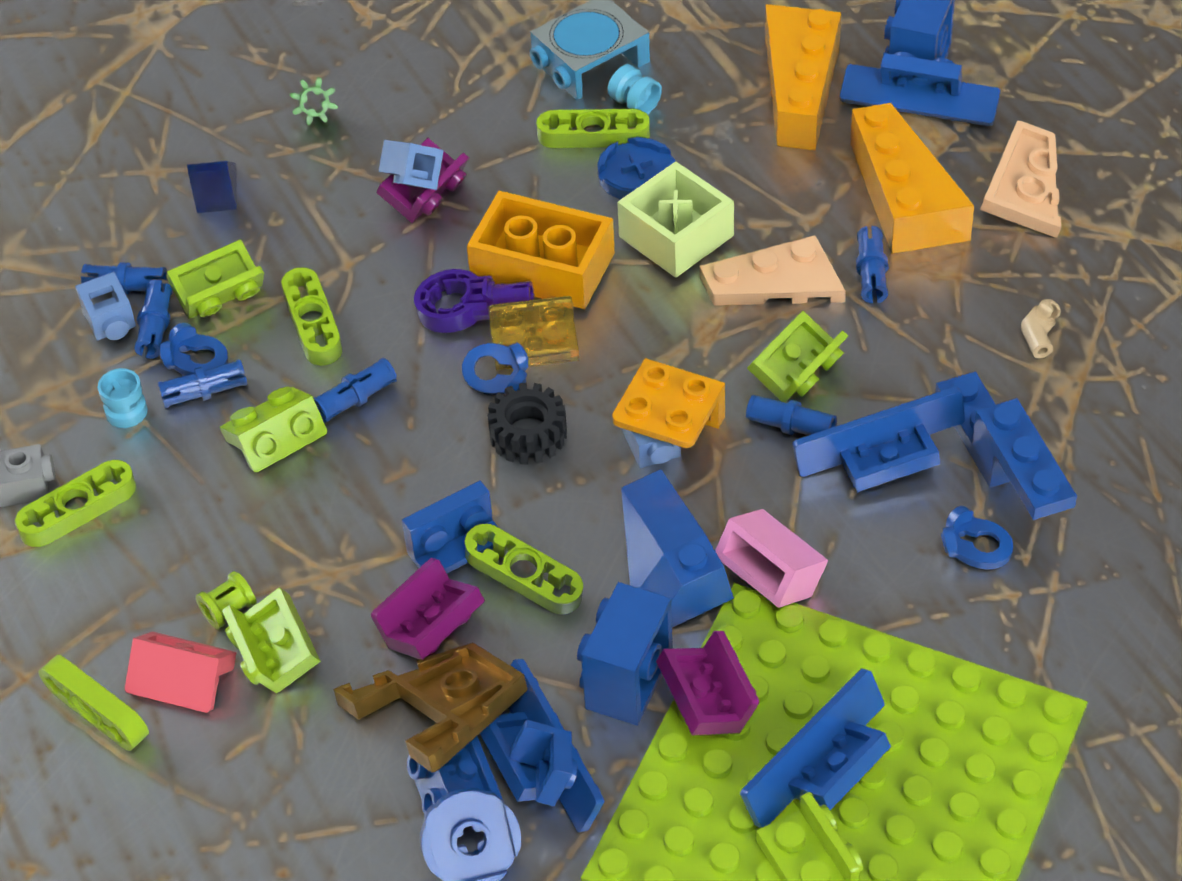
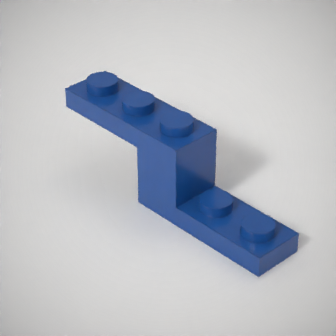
[935,371,1077,520]

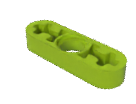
[536,109,650,148]
[281,267,342,366]
[15,460,136,547]
[465,524,583,615]
[38,654,149,751]

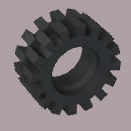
[487,383,567,465]

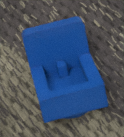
[510,720,578,807]

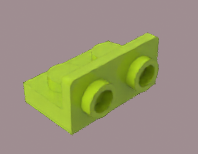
[756,792,863,881]

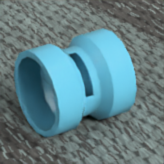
[608,64,662,114]
[97,368,148,428]

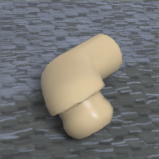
[1021,299,1061,358]

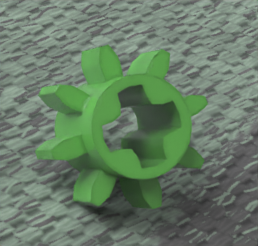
[290,77,338,125]

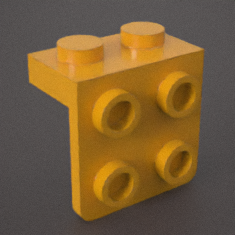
[612,358,725,448]

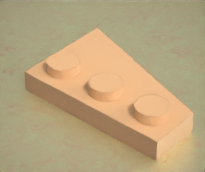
[980,120,1061,238]
[700,235,846,306]

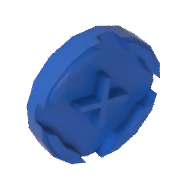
[597,137,675,200]

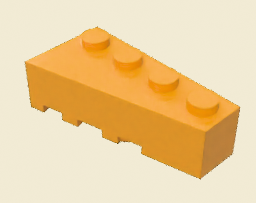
[765,4,841,151]
[850,103,974,254]

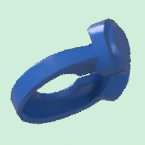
[160,323,228,376]
[462,342,528,395]
[941,506,1013,569]

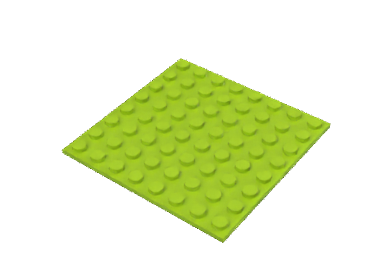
[581,583,1088,881]

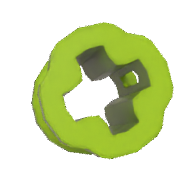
[195,571,257,629]

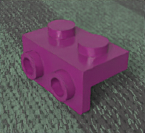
[376,138,469,223]
[371,558,485,660]
[656,631,759,735]

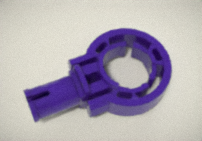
[414,269,535,333]

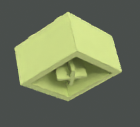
[617,161,734,278]

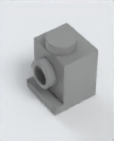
[0,444,56,508]

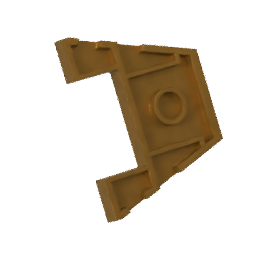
[333,642,528,773]

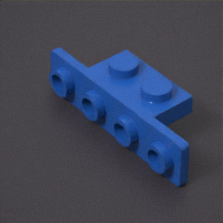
[840,52,1000,126]
[793,386,965,492]
[480,659,604,832]
[740,668,891,828]

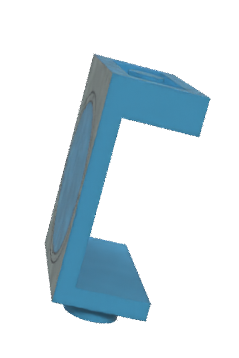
[529,0,650,100]

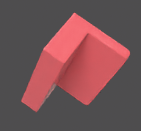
[124,632,237,713]

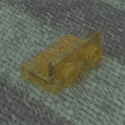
[488,296,580,371]

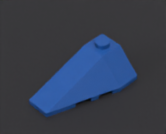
[621,469,734,627]

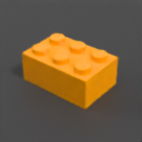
[467,190,615,309]

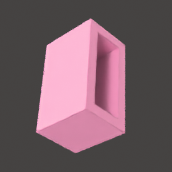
[715,509,828,608]

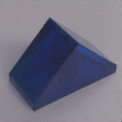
[187,161,237,213]

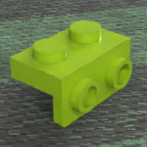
[166,239,264,319]
[747,311,848,402]
[220,387,327,472]
[222,587,321,694]

